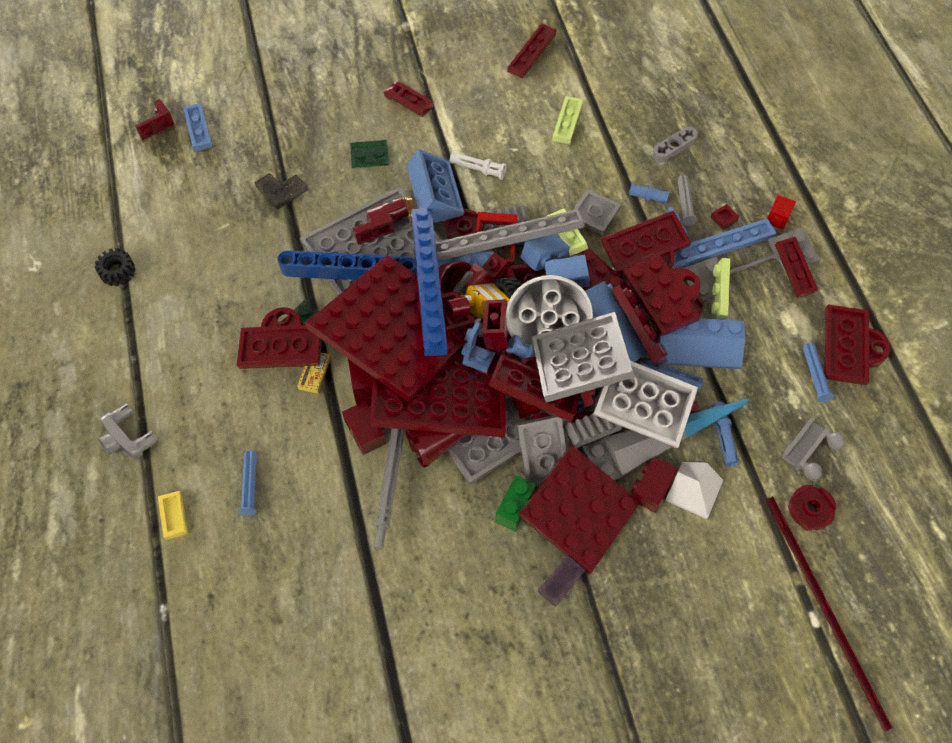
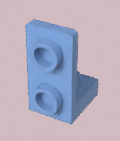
[461,322,495,373]

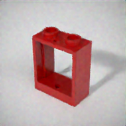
[476,212,518,265]

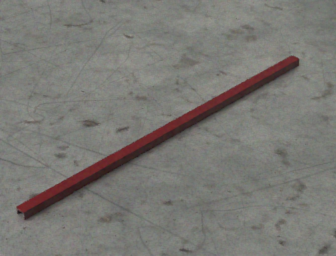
[766,496,893,731]

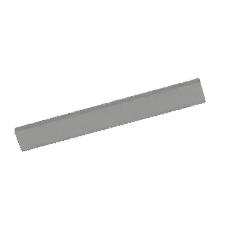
[435,209,585,261]

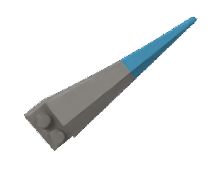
[582,399,749,482]

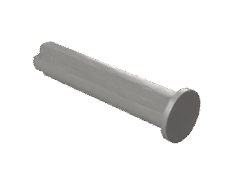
[678,175,697,226]

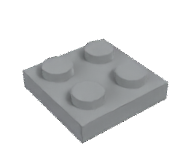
[573,189,621,236]

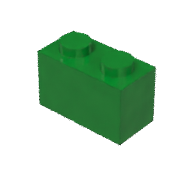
[495,475,536,532]

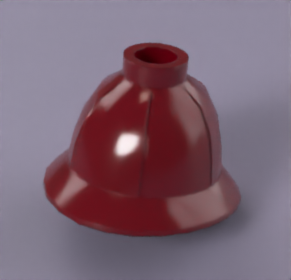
[438,261,472,294]

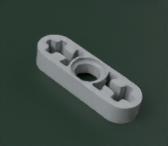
[652,127,698,163]

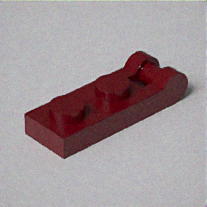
[384,81,434,117]

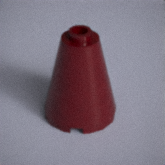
[405,429,467,468]

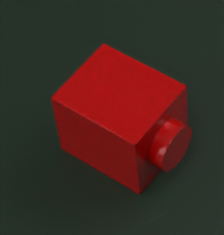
[767,195,796,230]

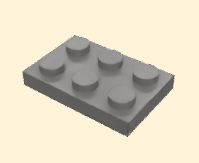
[516,415,566,487]

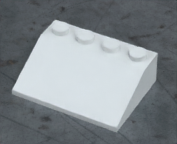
[593,361,698,448]

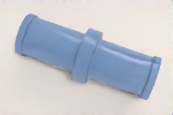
[629,184,669,204]

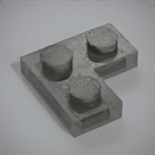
[254,173,308,210]

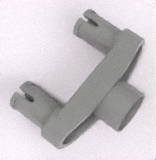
[98,403,158,460]

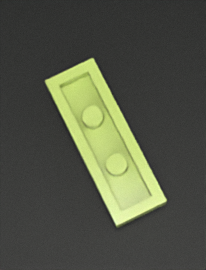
[552,96,583,144]
[547,208,588,257]
[711,258,730,320]

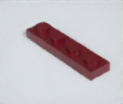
[507,23,556,79]

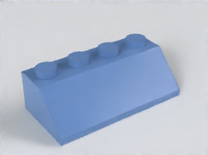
[407,149,464,223]
[585,281,647,362]
[657,318,745,369]

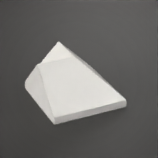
[665,462,723,519]

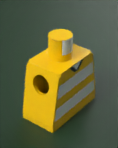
[460,283,510,319]

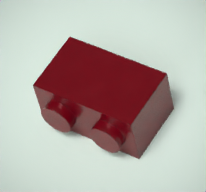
[482,299,509,350]
[342,401,387,455]
[631,457,679,513]

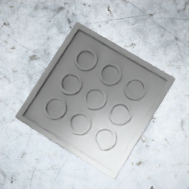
[532,312,635,403]

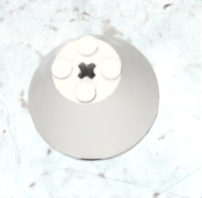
[506,275,593,344]

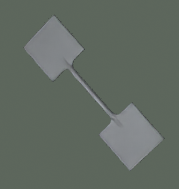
[684,228,820,301]

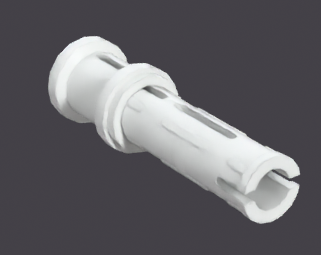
[450,152,507,180]

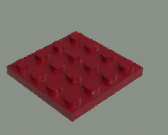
[518,445,640,574]

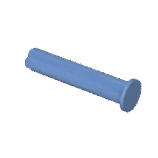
[803,343,834,402]
[238,450,257,516]

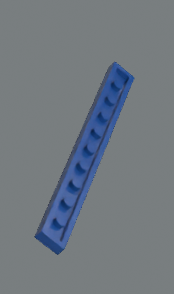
[412,208,447,356]

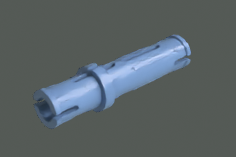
[711,402,740,467]

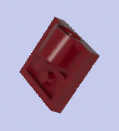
[417,291,475,335]

